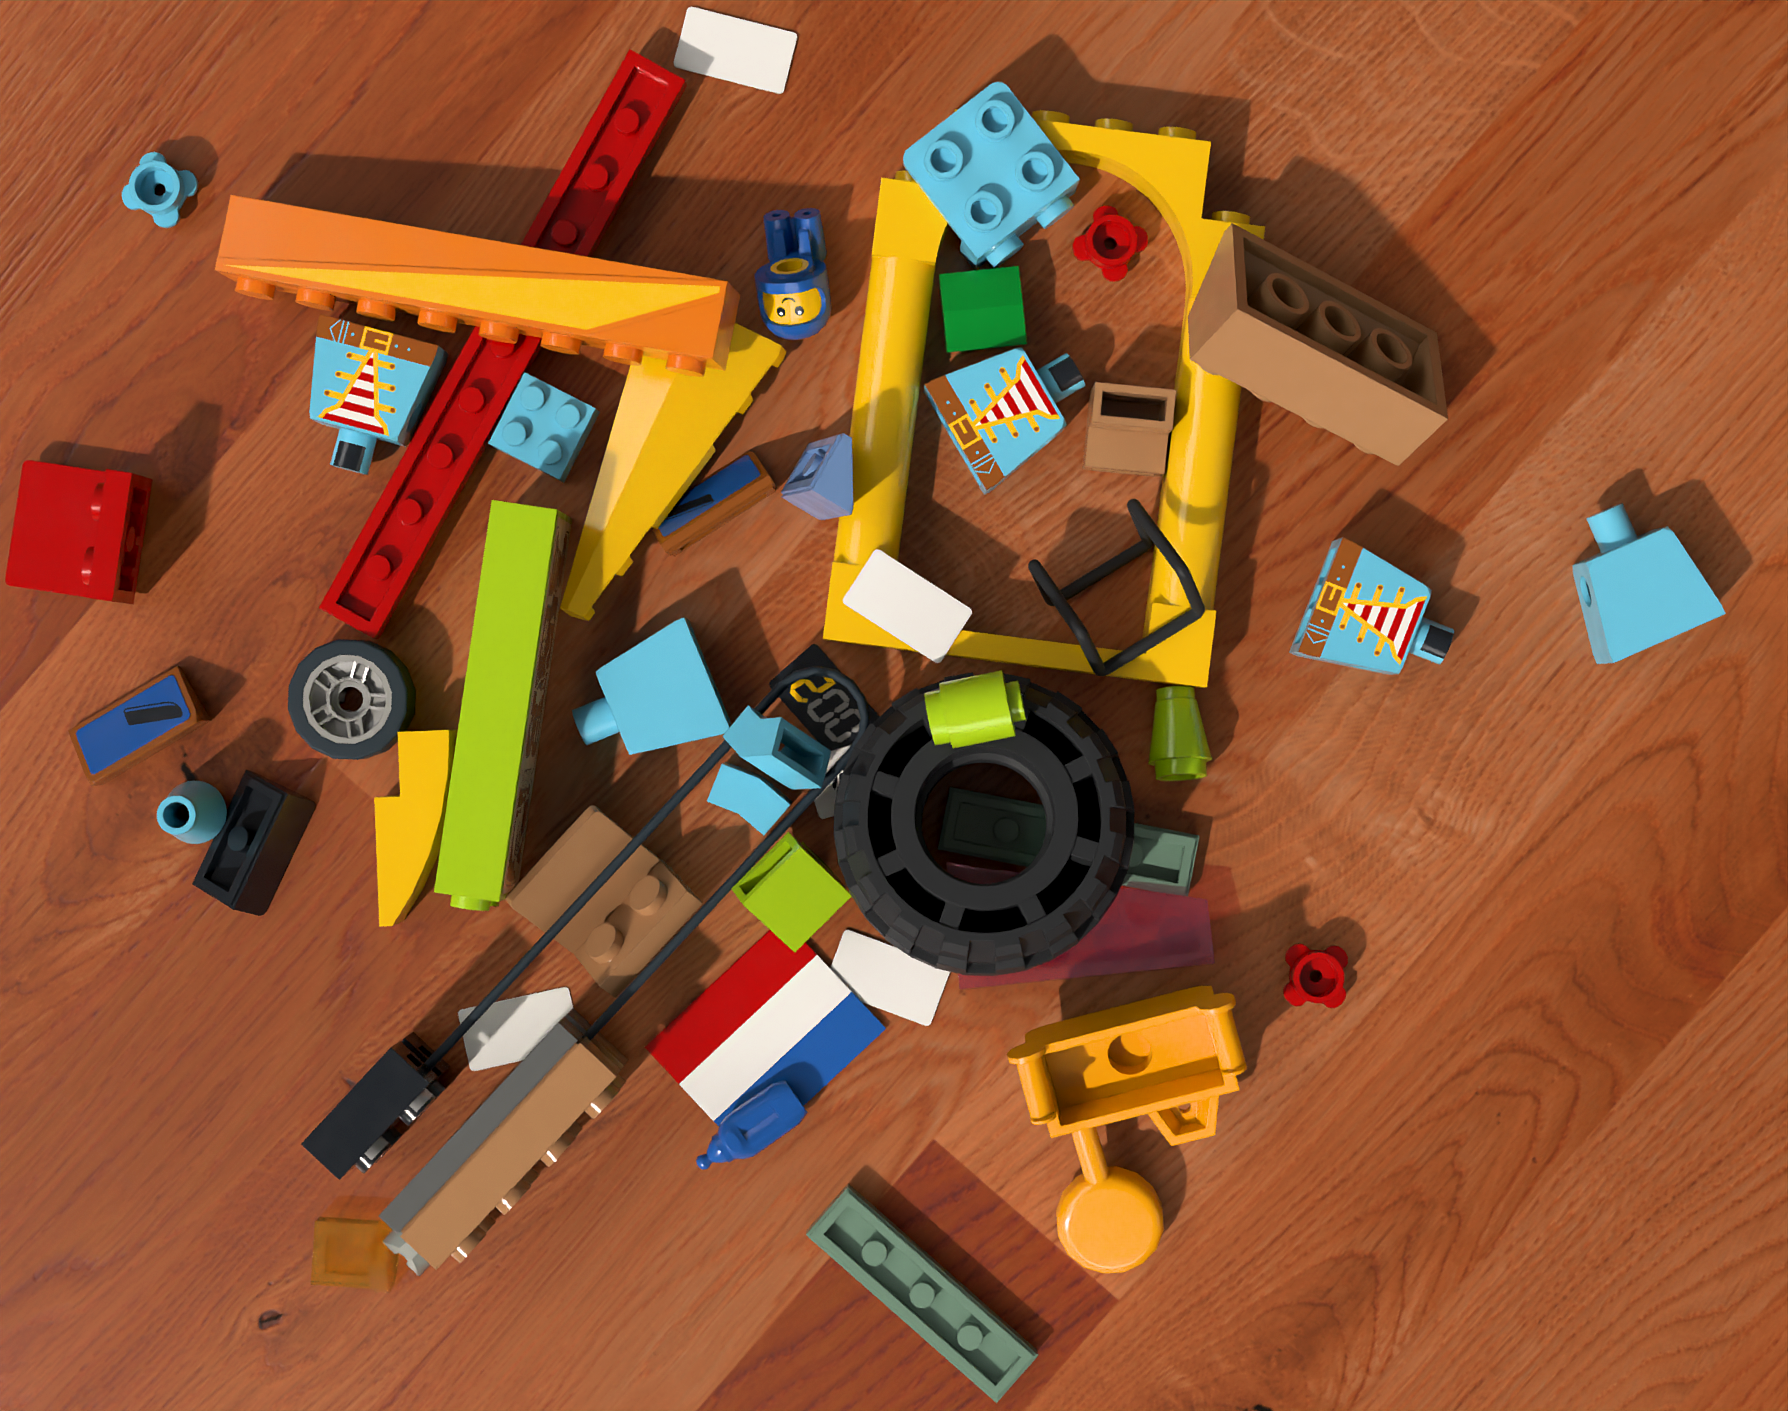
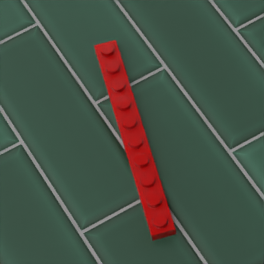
[319,49,687,640]

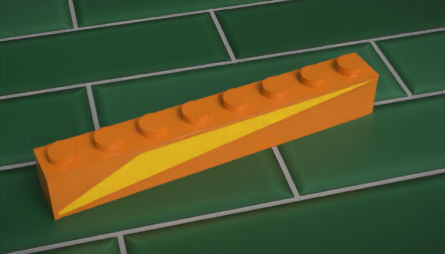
[215,195,741,377]

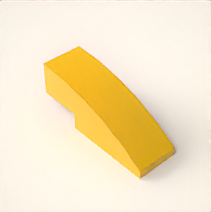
[374,729,458,927]

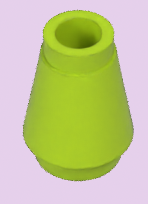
[1148,686,1212,781]

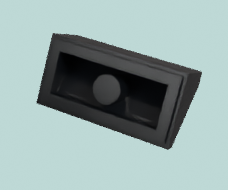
[192,770,316,916]

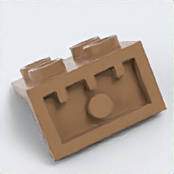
[506,806,703,998]

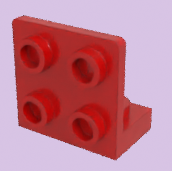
[5,460,153,605]

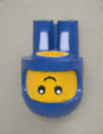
[755,208,832,340]

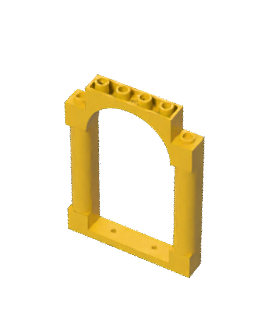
[823,109,1265,688]

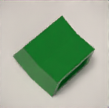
[939,266,1027,353]

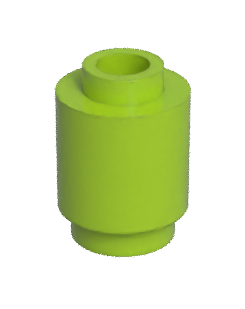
[924,670,1026,749]

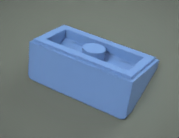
[781,433,853,520]

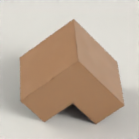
[1082,382,1176,477]

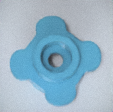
[122,152,198,228]

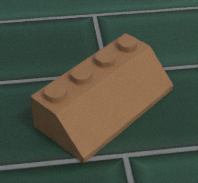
[1188,223,1448,466]

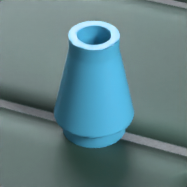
[157,781,227,844]

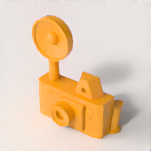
[1007,986,1247,1274]

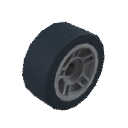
[288,639,416,760]

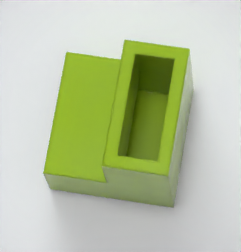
[731,832,852,952]

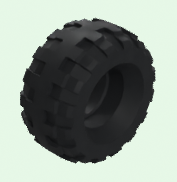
[834,672,1135,976]

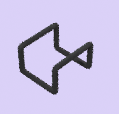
[1028,499,1205,676]

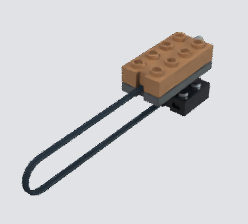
[301,666,870,1276]

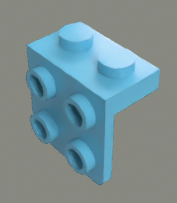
[903,82,1080,270]

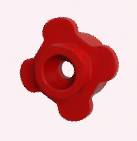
[1072,205,1148,282]
[1283,943,1348,1008]

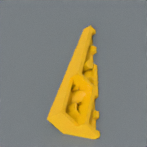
[560,323,786,621]

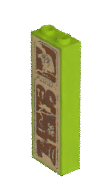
[434,500,572,911]

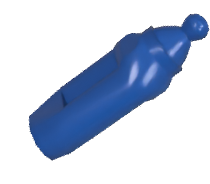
[696,1080,808,1170]

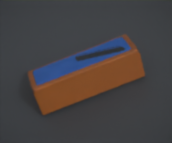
[651,451,777,557]
[68,666,212,786]

